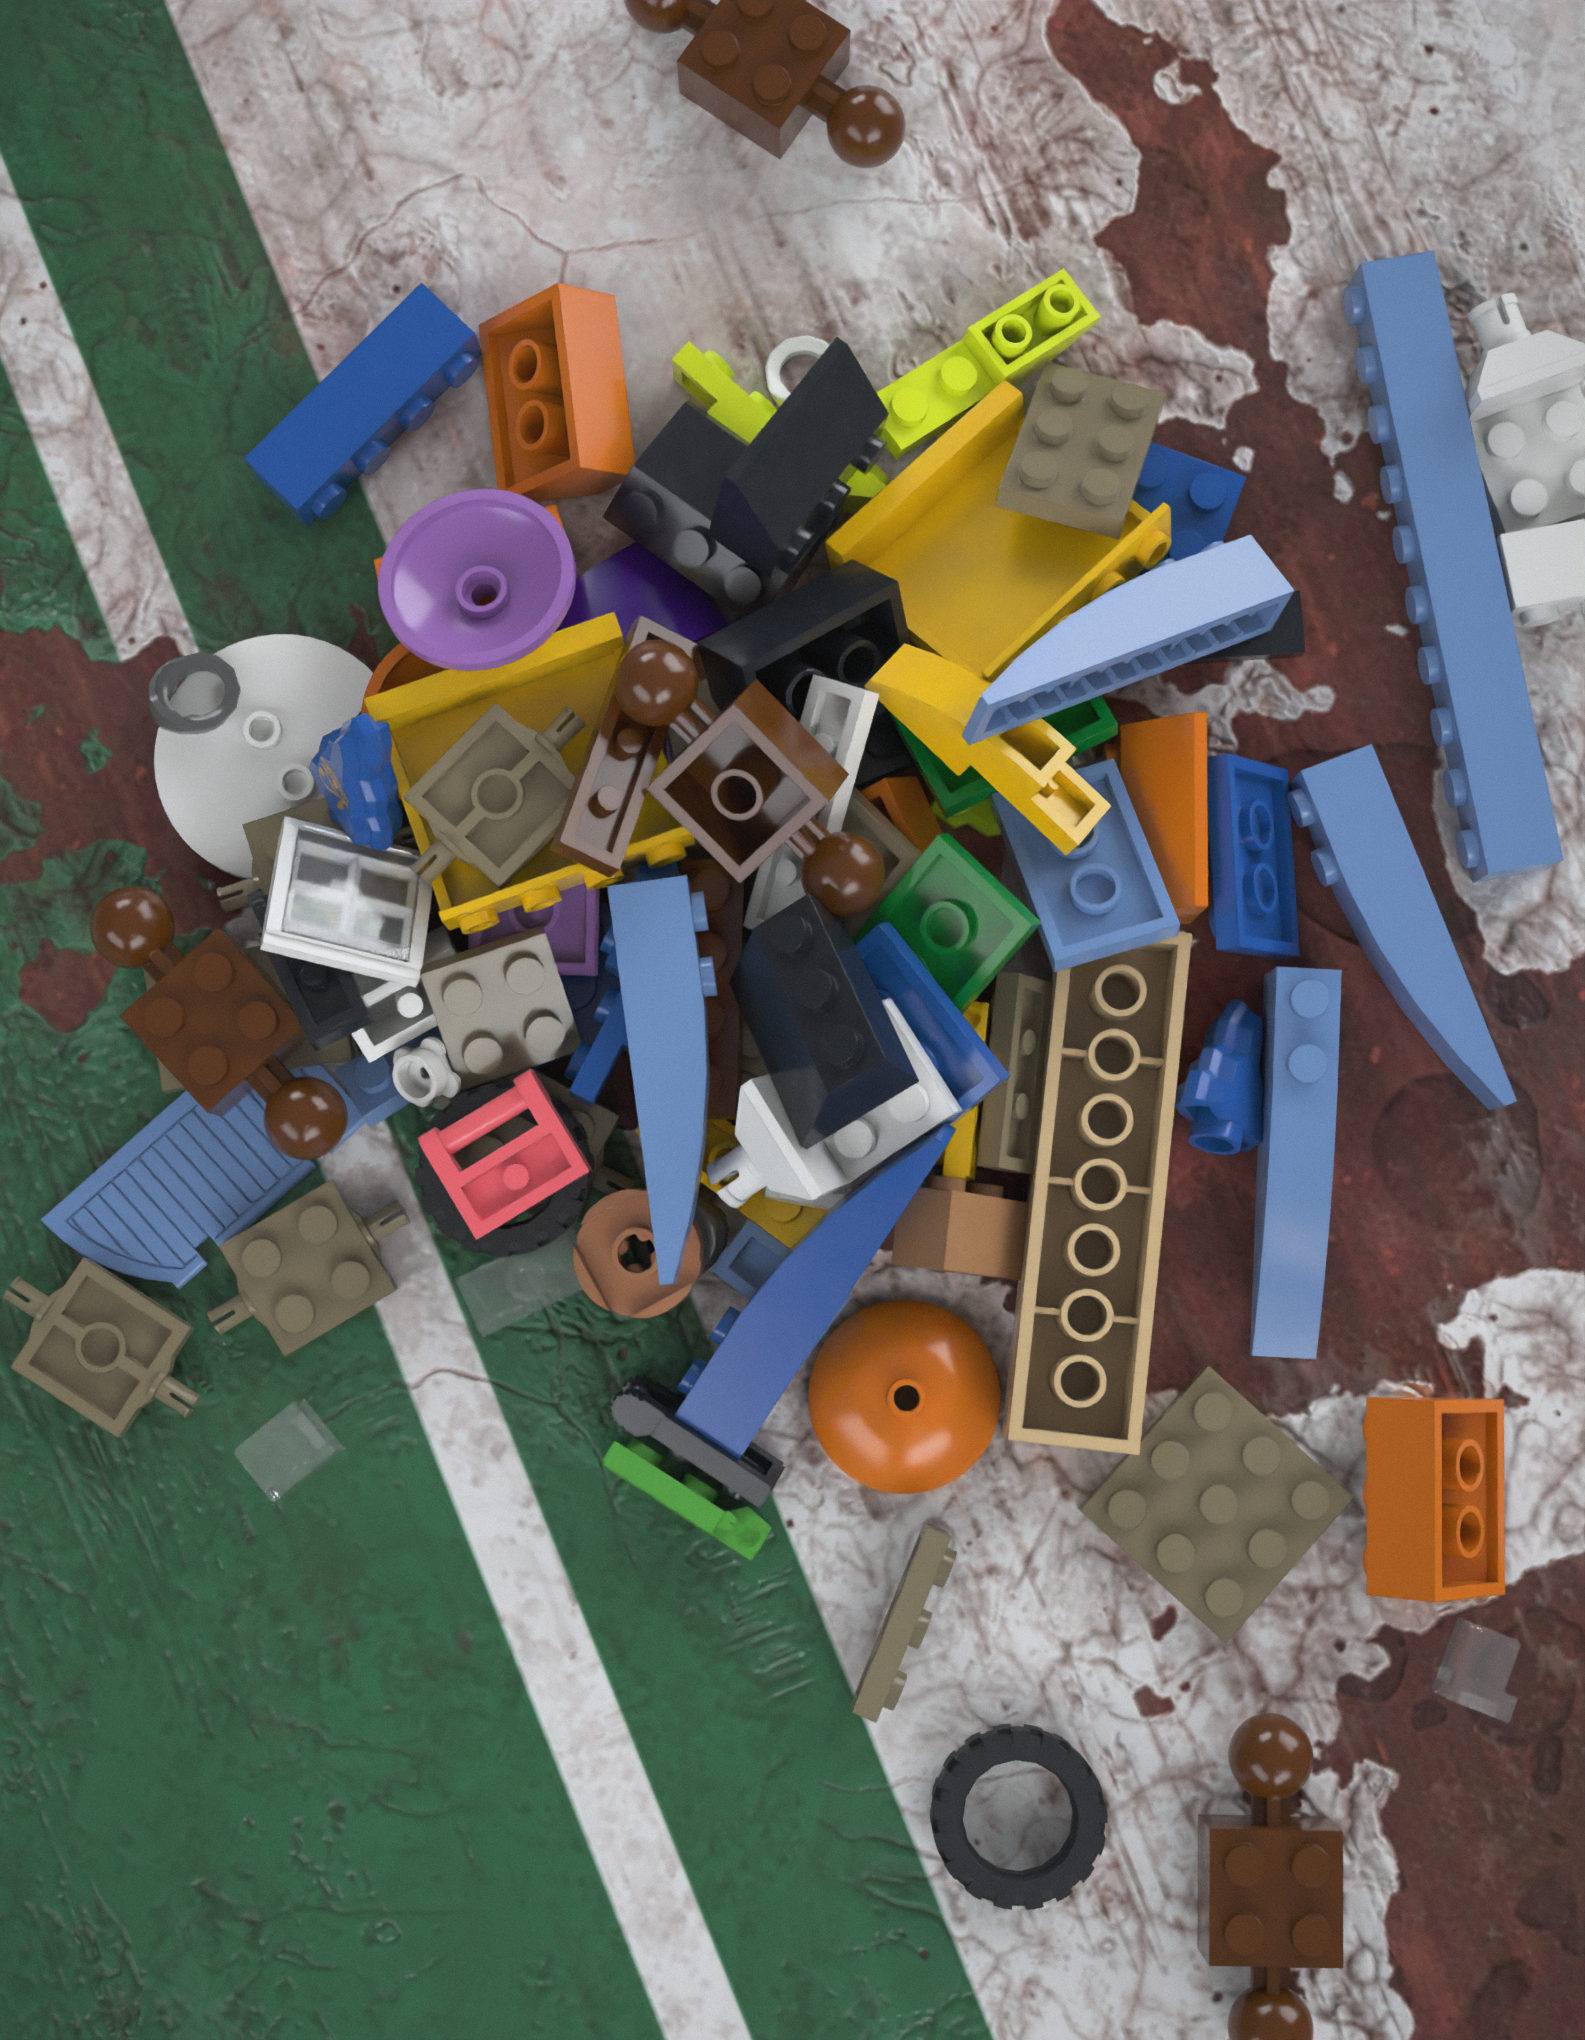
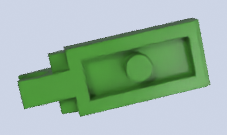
[601,1437,772,1561]

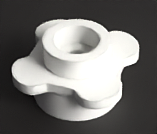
[392,1037,461,1107]

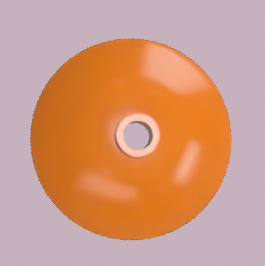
[808,1300,1001,1494]

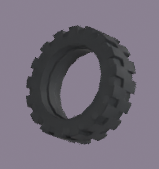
[415,1083,594,1258]
[930,1724,1108,1910]

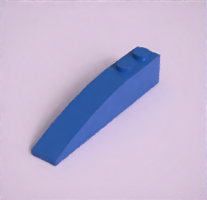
[674,1122,956,1459]

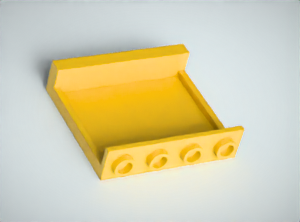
[825,380,1172,683]
[364,612,695,935]

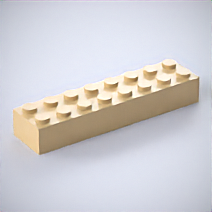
[1002,932,1192,1455]

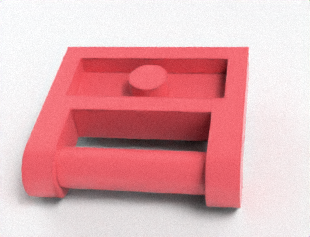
[418,1069,592,1240]

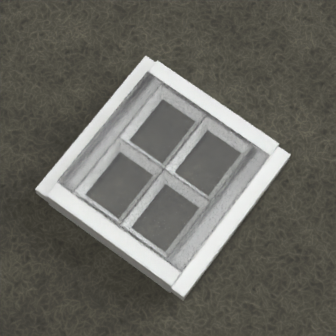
[260,816,433,987]

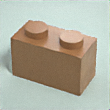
[891,1176,1028,1280]

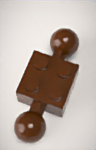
[624,0,906,168]
[613,640,885,916]
[90,886,348,1160]
[1197,1713,1343,2040]

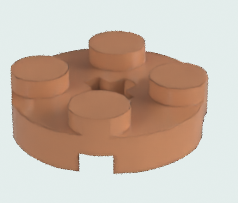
[573,1188,705,1318]

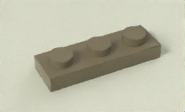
[976,972,1053,1175]
[850,1522,957,1723]

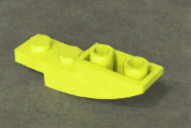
[877,268,1101,460]
[672,341,889,514]

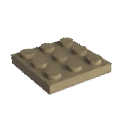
[1078,1365,1354,1643]

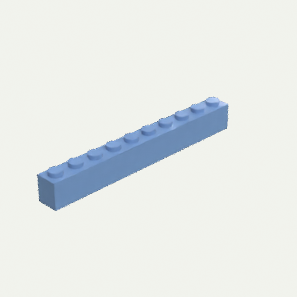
[1343,250,1564,883]

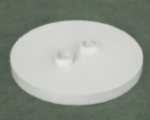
[154,634,402,880]

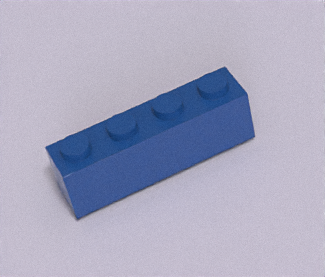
[244,282,482,527]

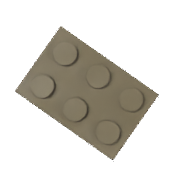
[995,362,1166,540]

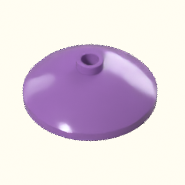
[378,489,576,671]

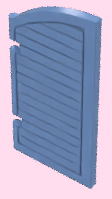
[41,1065,366,1290]

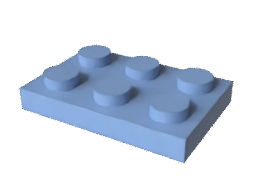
[991,759,1180,972]

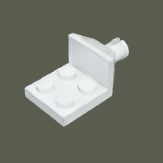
[1464,293,1585,536]
[707,998,962,1208]

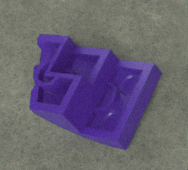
[555,542,730,651]

